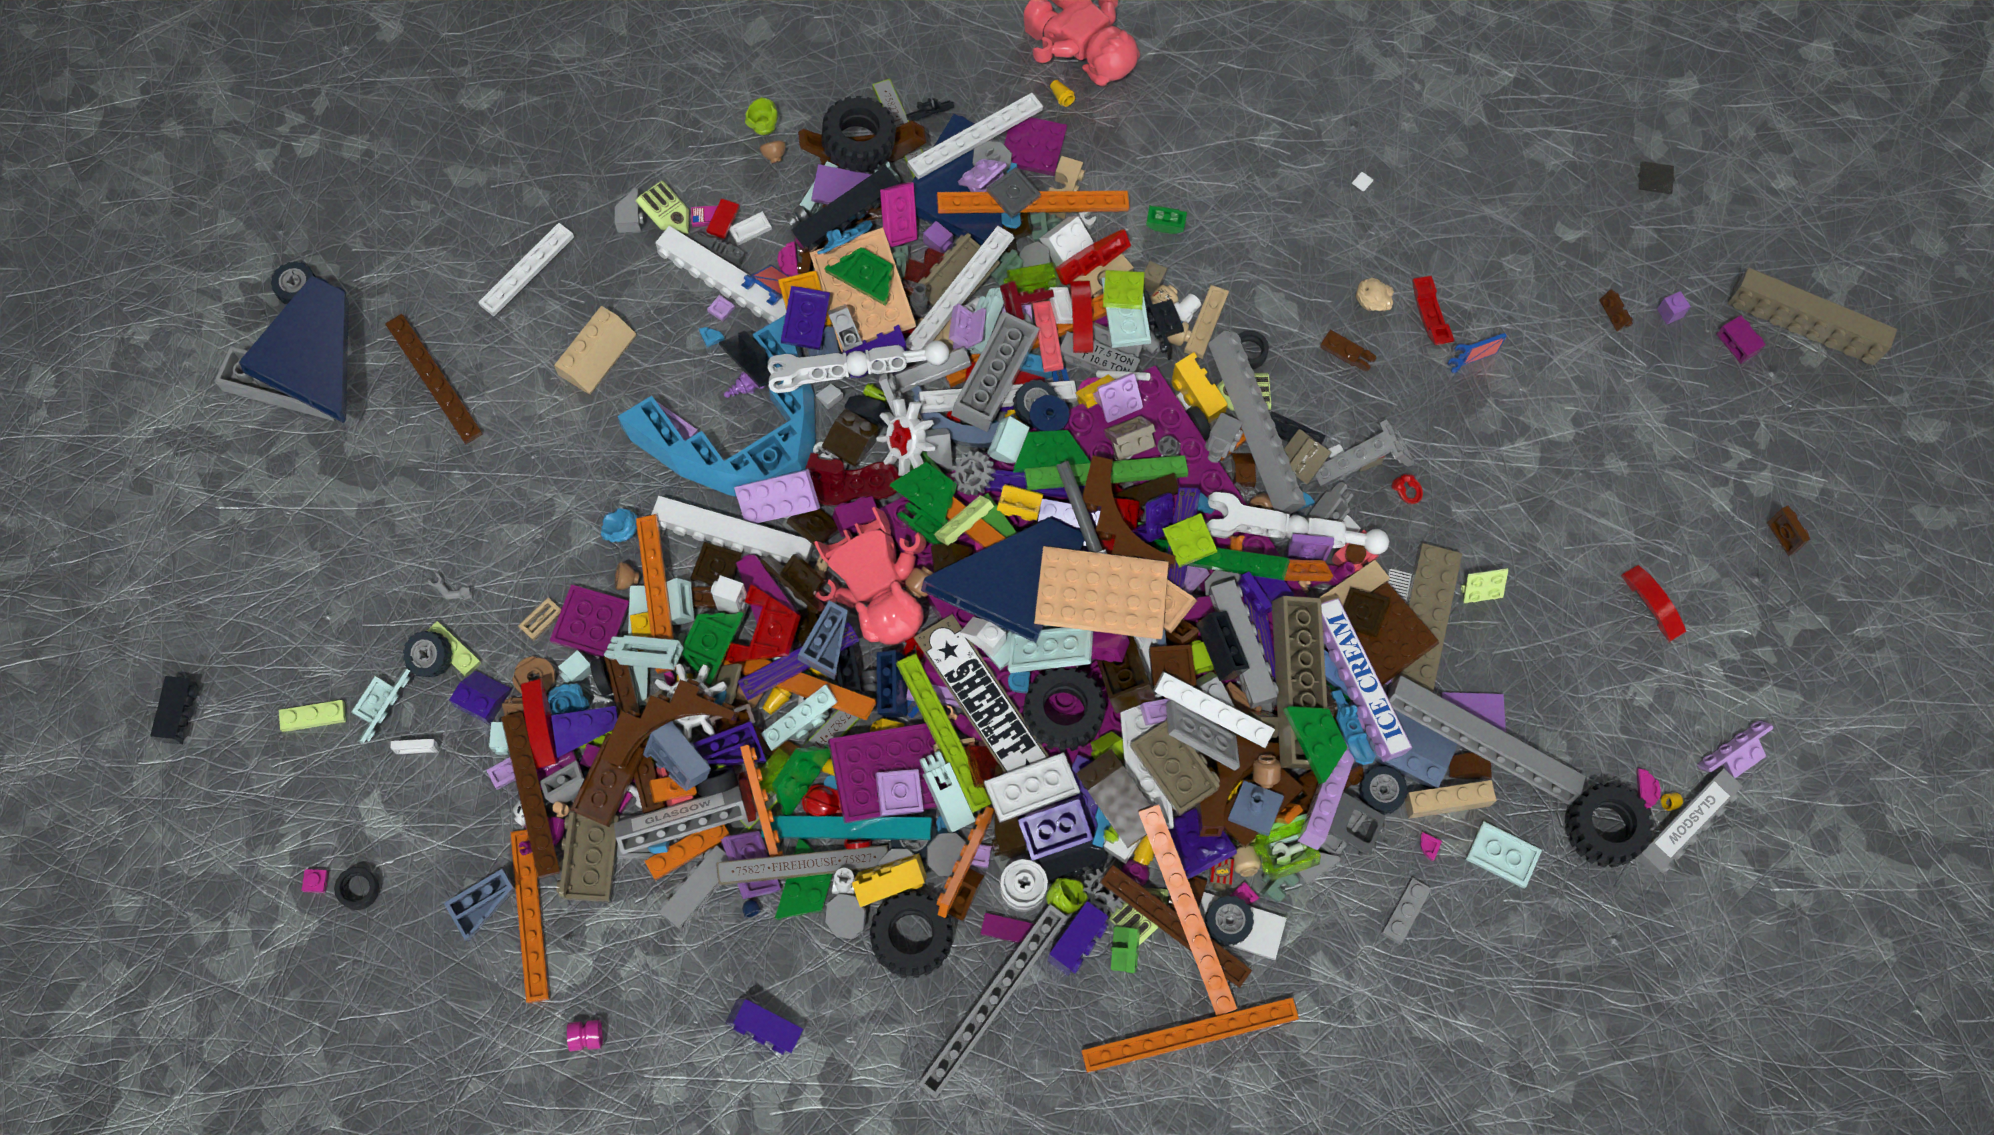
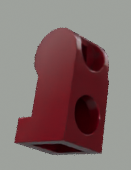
[806,453,845,483]

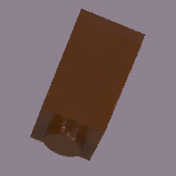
[1231,453,1256,491]
[707,702,755,735]
[948,868,985,921]

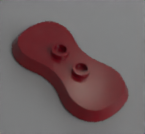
[812,462,900,507]

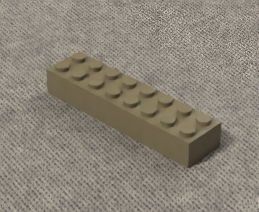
[1728,267,1898,365]
[1386,543,1462,697]
[1272,596,1327,769]

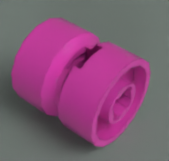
[567,1019,603,1052]

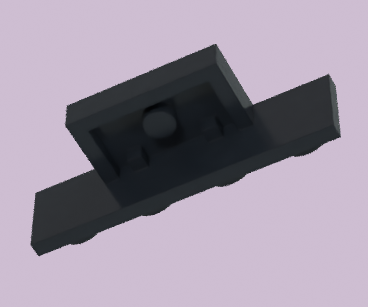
[1143,291,1184,360]
[719,331,771,388]

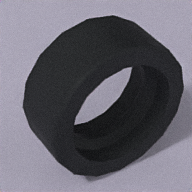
[1238,330,1269,369]
[697,767,738,796]
[334,867,380,910]

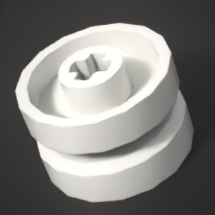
[1000,859,1048,912]

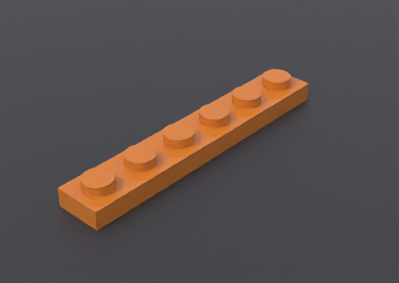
[740,744,784,857]
[936,806,994,918]

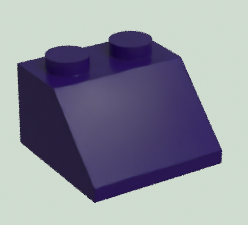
[449,671,512,725]

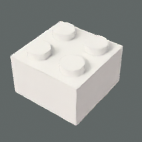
[1039,216,1094,267]

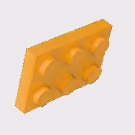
[778,271,831,328]

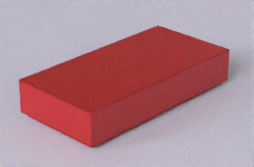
[706,198,740,239]

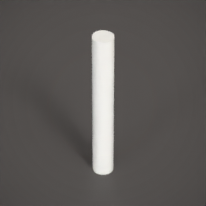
[1096,370,1150,381]

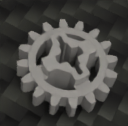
[951,451,995,496]
[1083,868,1126,915]

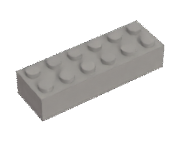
[951,312,1040,432]
[215,346,349,421]

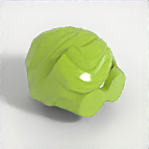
[745,97,778,135]
[1046,878,1088,915]

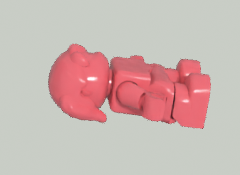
[1024,0,1140,86]
[814,507,926,645]

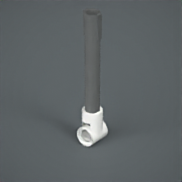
[1056,461,1107,554]

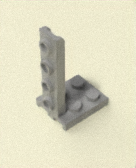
[879,346,972,417]
[1315,419,1415,487]

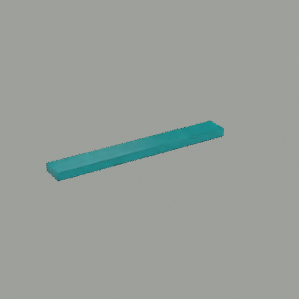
[761,816,932,840]

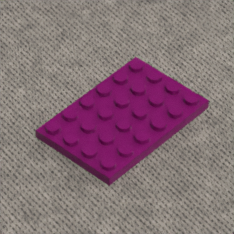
[828,719,953,824]

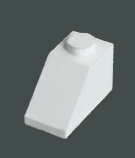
[960,617,1006,657]

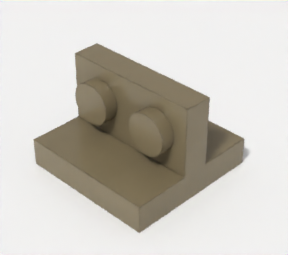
[1104,416,1156,461]
[1284,429,1332,484]

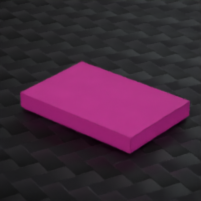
[880,182,917,248]

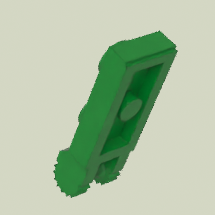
[897,503,944,545]

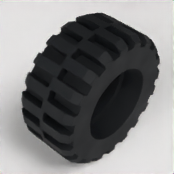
[821,96,896,172]
[1023,667,1106,752]
[1565,782,1654,868]
[870,891,953,978]

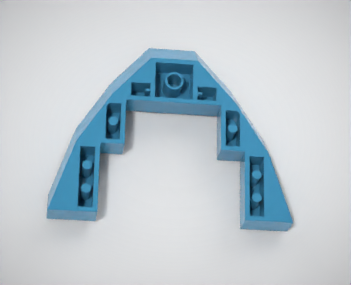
[618,315,816,497]

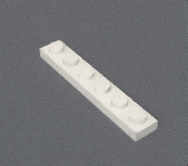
[478,223,574,316]
[1153,671,1275,748]

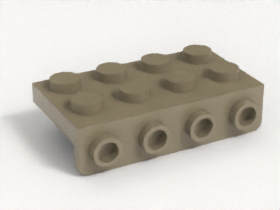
[918,233,1000,307]
[1130,718,1220,816]
[556,811,620,902]

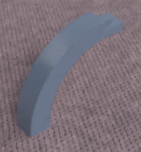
[912,385,1017,448]

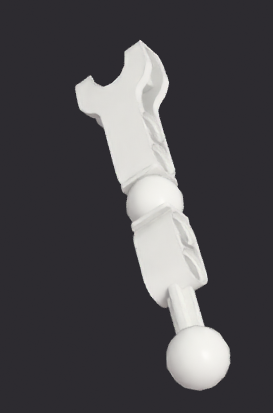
[768,340,949,393]
[1206,492,1389,555]

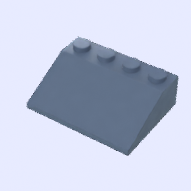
[1366,709,1458,789]

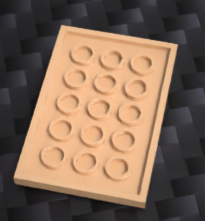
[810,227,917,352]
[1034,546,1168,639]

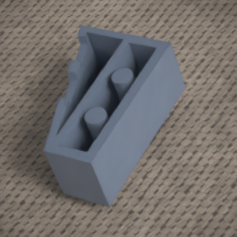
[797,601,848,680]
[643,721,711,791]
[444,869,516,942]

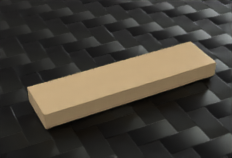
[1184,285,1229,359]

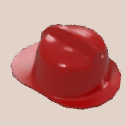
[802,785,843,817]

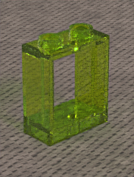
[1003,263,1057,294]
[1253,819,1321,881]

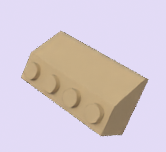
[554,306,637,395]

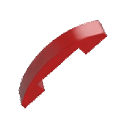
[1412,275,1454,345]
[1070,281,1093,353]
[1621,565,1687,642]

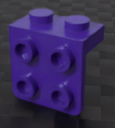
[1131,493,1174,543]
[1238,572,1294,618]

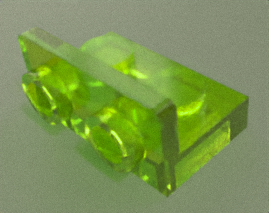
[759,748,790,797]

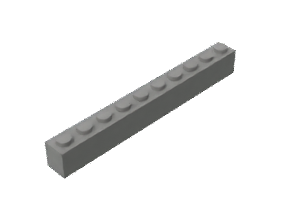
[1208,331,1306,516]
[1388,676,1586,805]
[918,904,1068,1099]

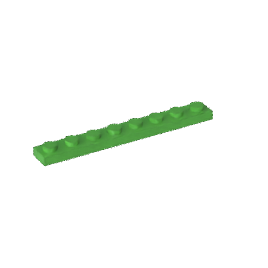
[1024,455,1188,490]

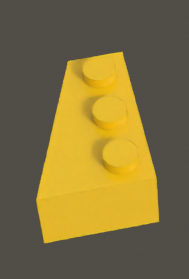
[1171,352,1228,423]
[852,853,927,907]

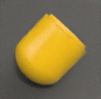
[1661,792,1683,811]

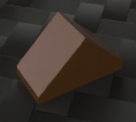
[1164,619,1199,646]
[1449,752,1492,779]

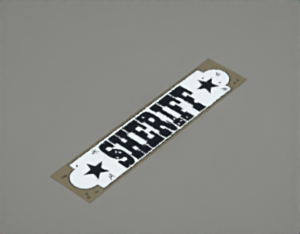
[914,614,1050,774]

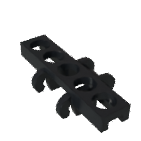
[906,98,954,121]

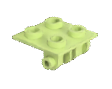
[1460,568,1508,603]

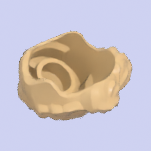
[1356,278,1394,311]

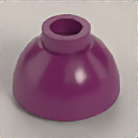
[1120,859,1150,887]

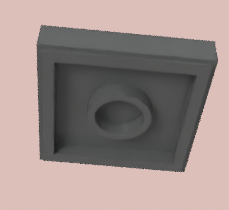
[986,167,1041,218]

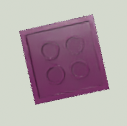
[1004,117,1067,176]
[549,584,629,658]

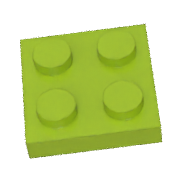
[1103,270,1145,310]
[1163,513,1217,568]

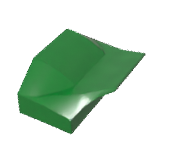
[1146,205,1187,234]

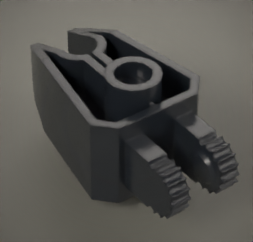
[844,395,894,430]

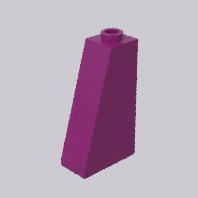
[736,554,802,623]

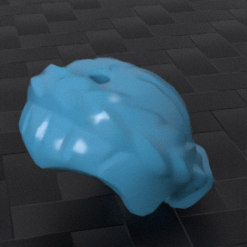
[601,508,637,542]
[547,683,590,715]

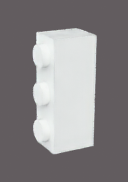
[711,575,749,621]

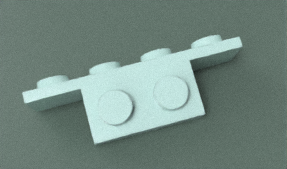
[351,669,410,743]
[761,685,838,751]

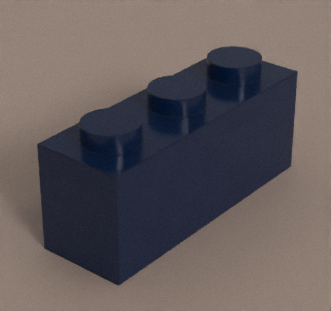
[877,650,907,719]

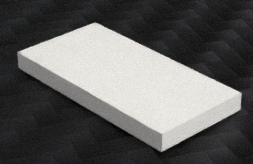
[984,753,1080,822]
[1199,892,1286,960]

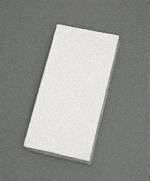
[729,211,772,245]
[1048,287,1072,324]
[391,739,439,754]

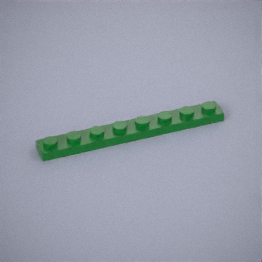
[1146,539,1290,580]

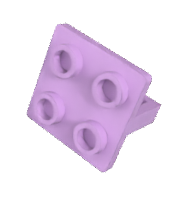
[958,159,1007,192]
[949,303,986,350]
[1093,373,1143,422]

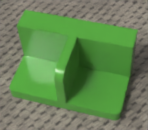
[1111,926,1140,973]

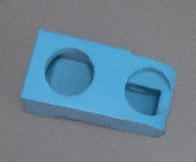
[1020,354,1053,379]

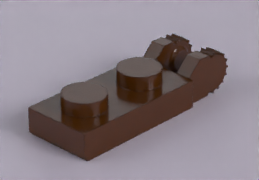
[1320,329,1377,372]

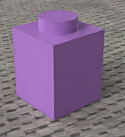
[923,221,953,256]
[1657,291,1691,324]

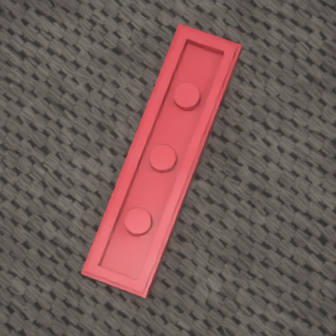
[1033,301,1063,372]

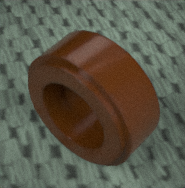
[1345,544,1366,564]

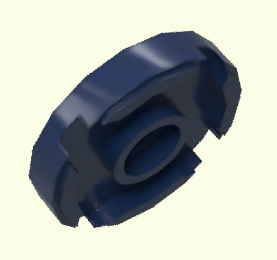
[1029,395,1070,431]

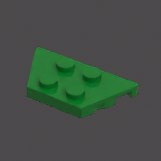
[824,247,894,306]
[1013,430,1091,473]
[889,462,957,525]
[681,612,744,686]
[1283,706,1348,784]
[772,745,831,816]
[775,839,833,920]

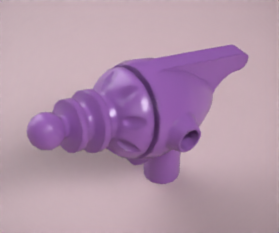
[724,372,764,398]

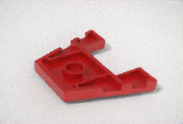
[725,585,801,663]

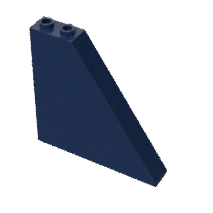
[912,114,1005,258]
[239,276,349,423]
[921,518,1085,643]

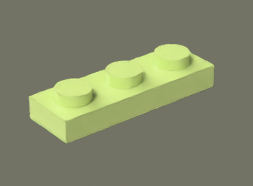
[934,495,994,545]
[427,621,481,677]
[279,700,346,732]

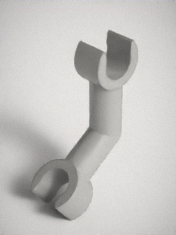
[428,574,472,600]

